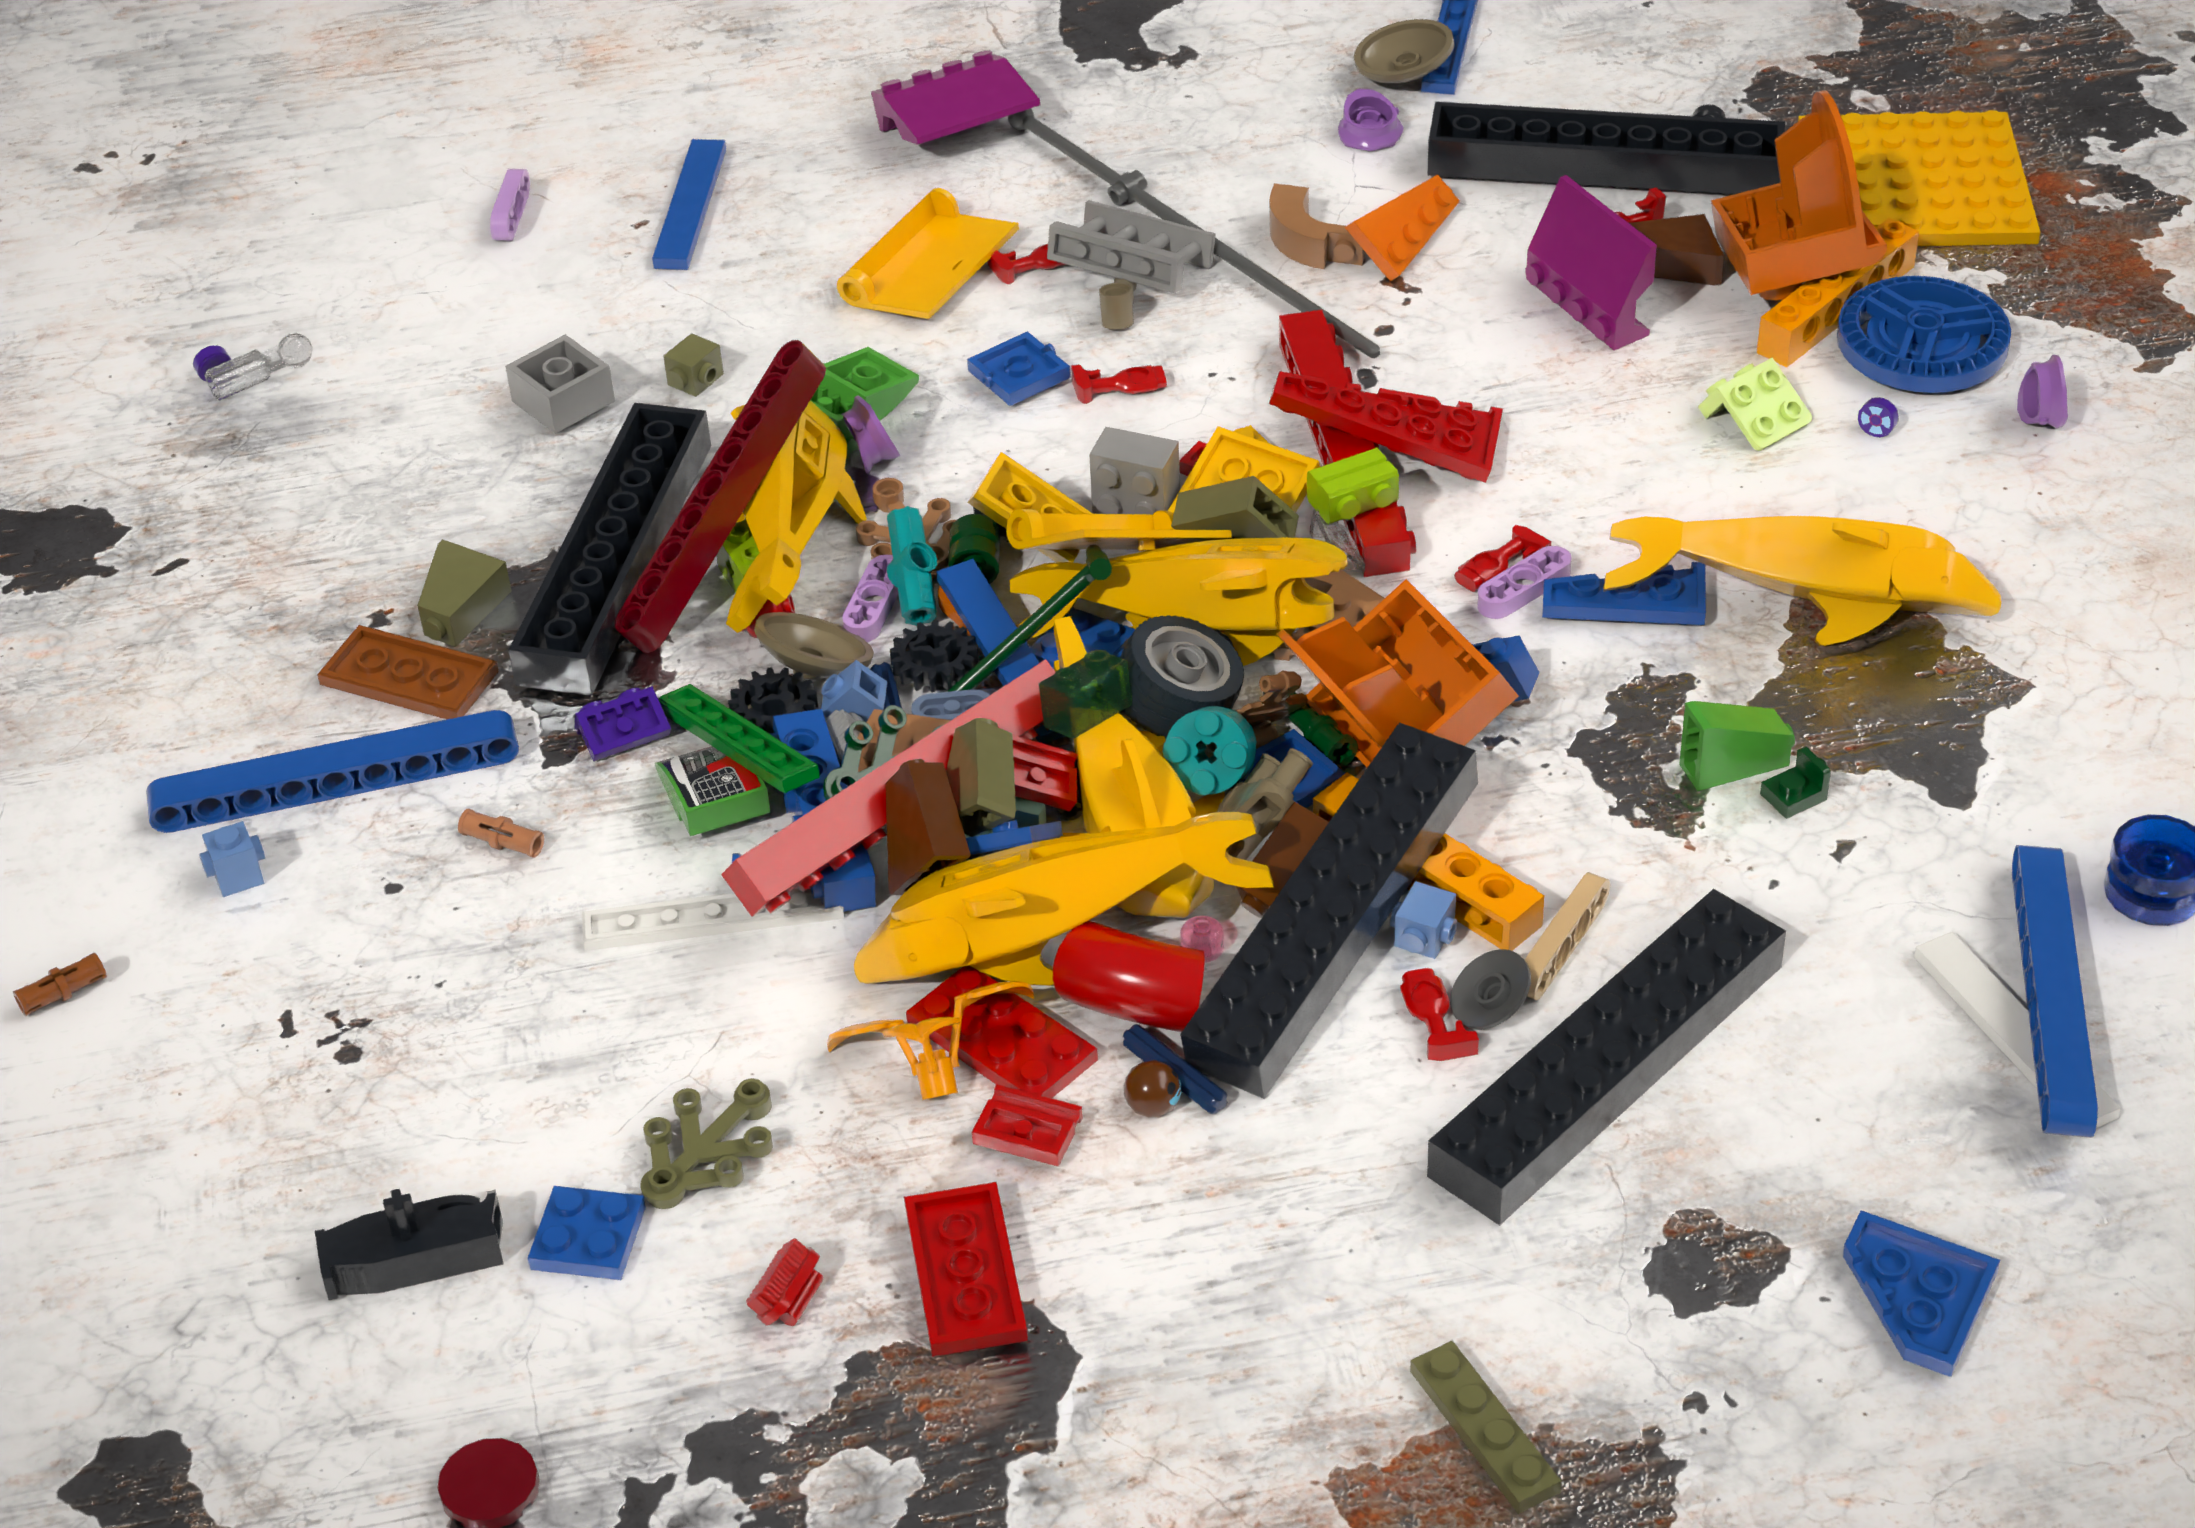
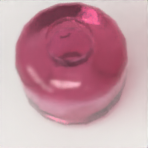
[1180,915,1224,963]

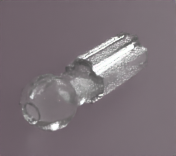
[204,332,313,401]

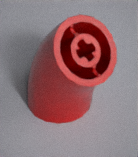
[1052,921,1205,1032]

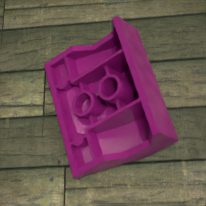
[871,50,1041,145]
[1525,175,1657,351]

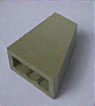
[1171,476,1299,540]
[417,539,512,647]
[946,718,1016,837]

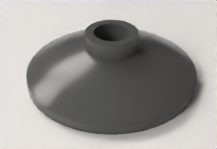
[1450,949,1531,1030]

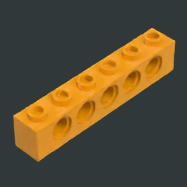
[1757,218,1919,367]
[1313,772,1544,951]

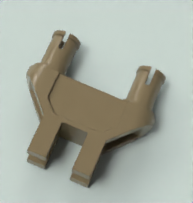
[1217,748,1313,860]

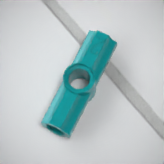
[887,506,938,626]

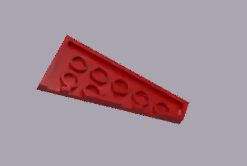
[1269,371,1503,483]

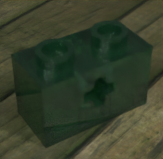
[1038,650,1132,739]

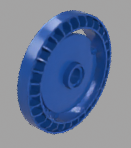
[1837,276,2011,393]

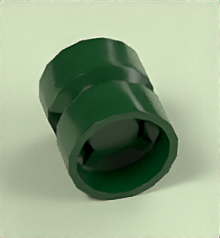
[949,514,1000,584]

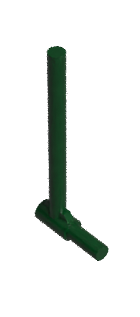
[947,544,1112,692]

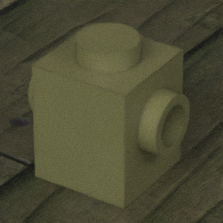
[663,333,724,397]

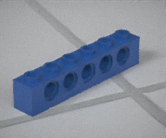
[770,709,876,912]

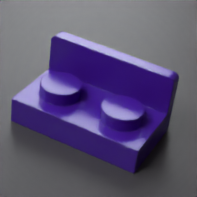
[574,686,671,762]

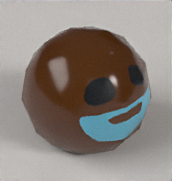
[1124,1060,1181,1118]

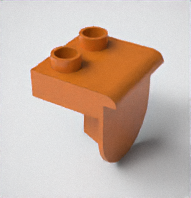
[1711,90,1887,300]
[1277,579,1519,768]

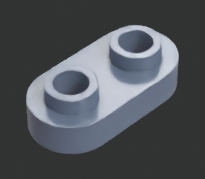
[911,689,990,720]

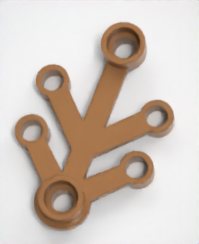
[856,478,956,579]

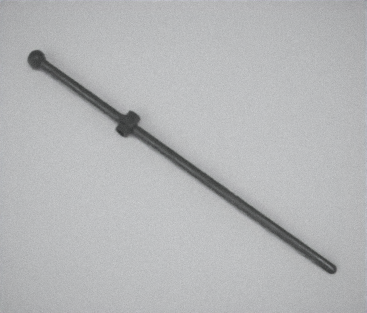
[1008,108,1380,358]

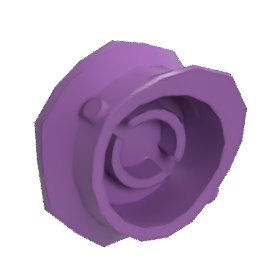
[1338,89,1404,151]
[2017,354,2068,428]
[842,395,900,473]

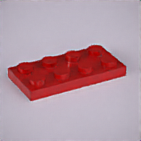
[906,965,1098,1098]
[904,1182,1028,1357]

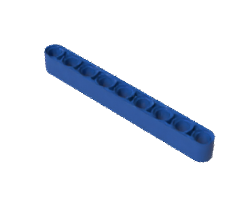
[146,710,519,833]
[2012,845,2098,1138]

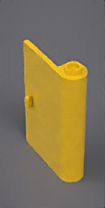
[837,188,1019,319]
[1006,509,1232,551]

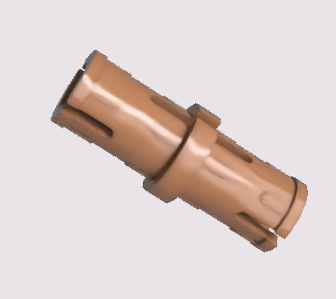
[458,809,544,858]

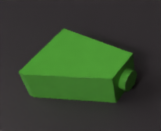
[1679,701,1795,791]

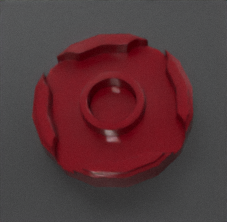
[437,1438,540,1528]

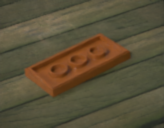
[317,625,499,719]

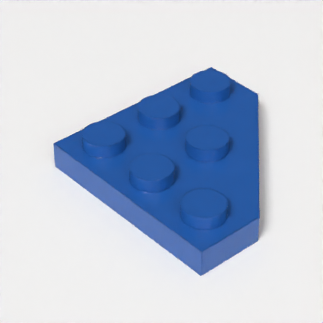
[1843,1210,2000,1377]

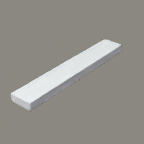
[582,887,844,951]
[1914,931,2121,1128]

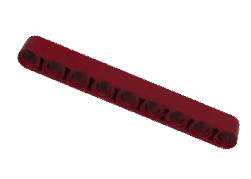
[614,340,826,653]

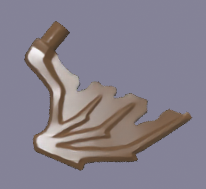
[1236,670,1308,727]

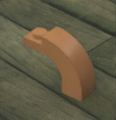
[1269,183,1366,269]

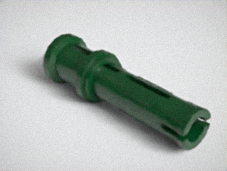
[1263,692,1358,768]

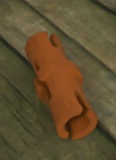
[13,952,107,1017]

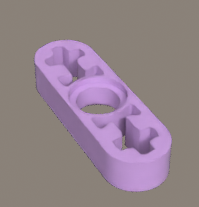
[490,169,530,241]
[1477,546,1572,619]
[842,555,898,642]

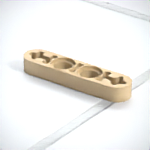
[1525,872,1610,1001]

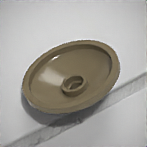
[1354,19,1454,83]
[754,612,874,679]

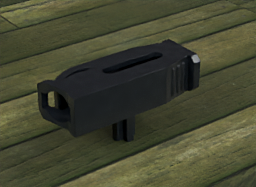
[315,1189,504,1300]

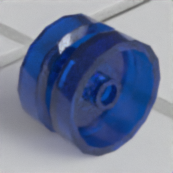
[2104,814,2195,926]

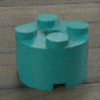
[1163,706,1256,795]

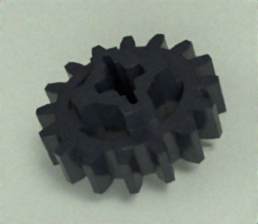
[890,620,978,693]
[728,667,818,734]

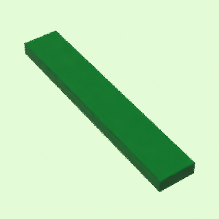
[658,684,820,793]

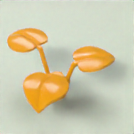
[827,981,1034,1100]

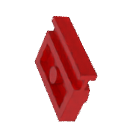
[1012,735,1077,812]
[972,1084,1083,1167]

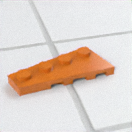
[1345,174,1460,282]

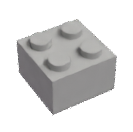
[505,334,615,434]
[1089,427,1180,514]

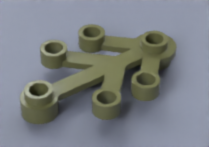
[640,1078,773,1209]

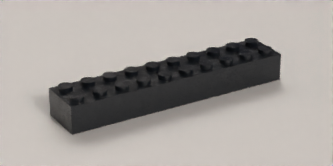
[1427,101,1785,195]
[508,403,711,695]
[1180,722,1478,1099]
[1427,888,1786,1225]

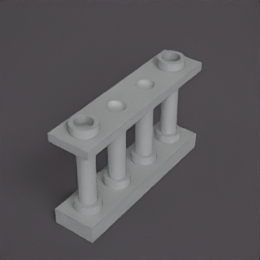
[1047,200,1216,293]

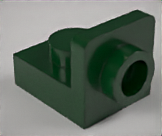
[1760,746,1831,819]

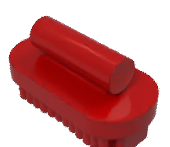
[746,1238,823,1326]

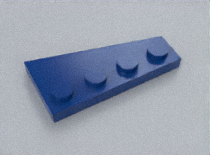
[1542,562,1706,625]

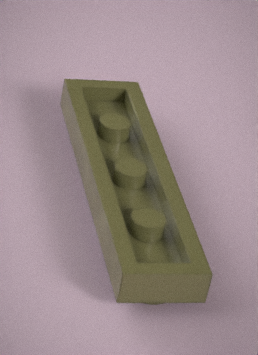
[1410,1340,1562,1514]

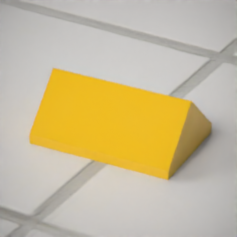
[967,452,1093,562]

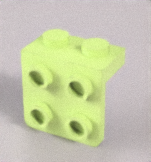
[1698,358,1812,451]

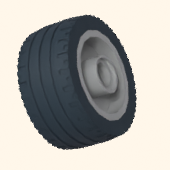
[1112,615,1244,739]

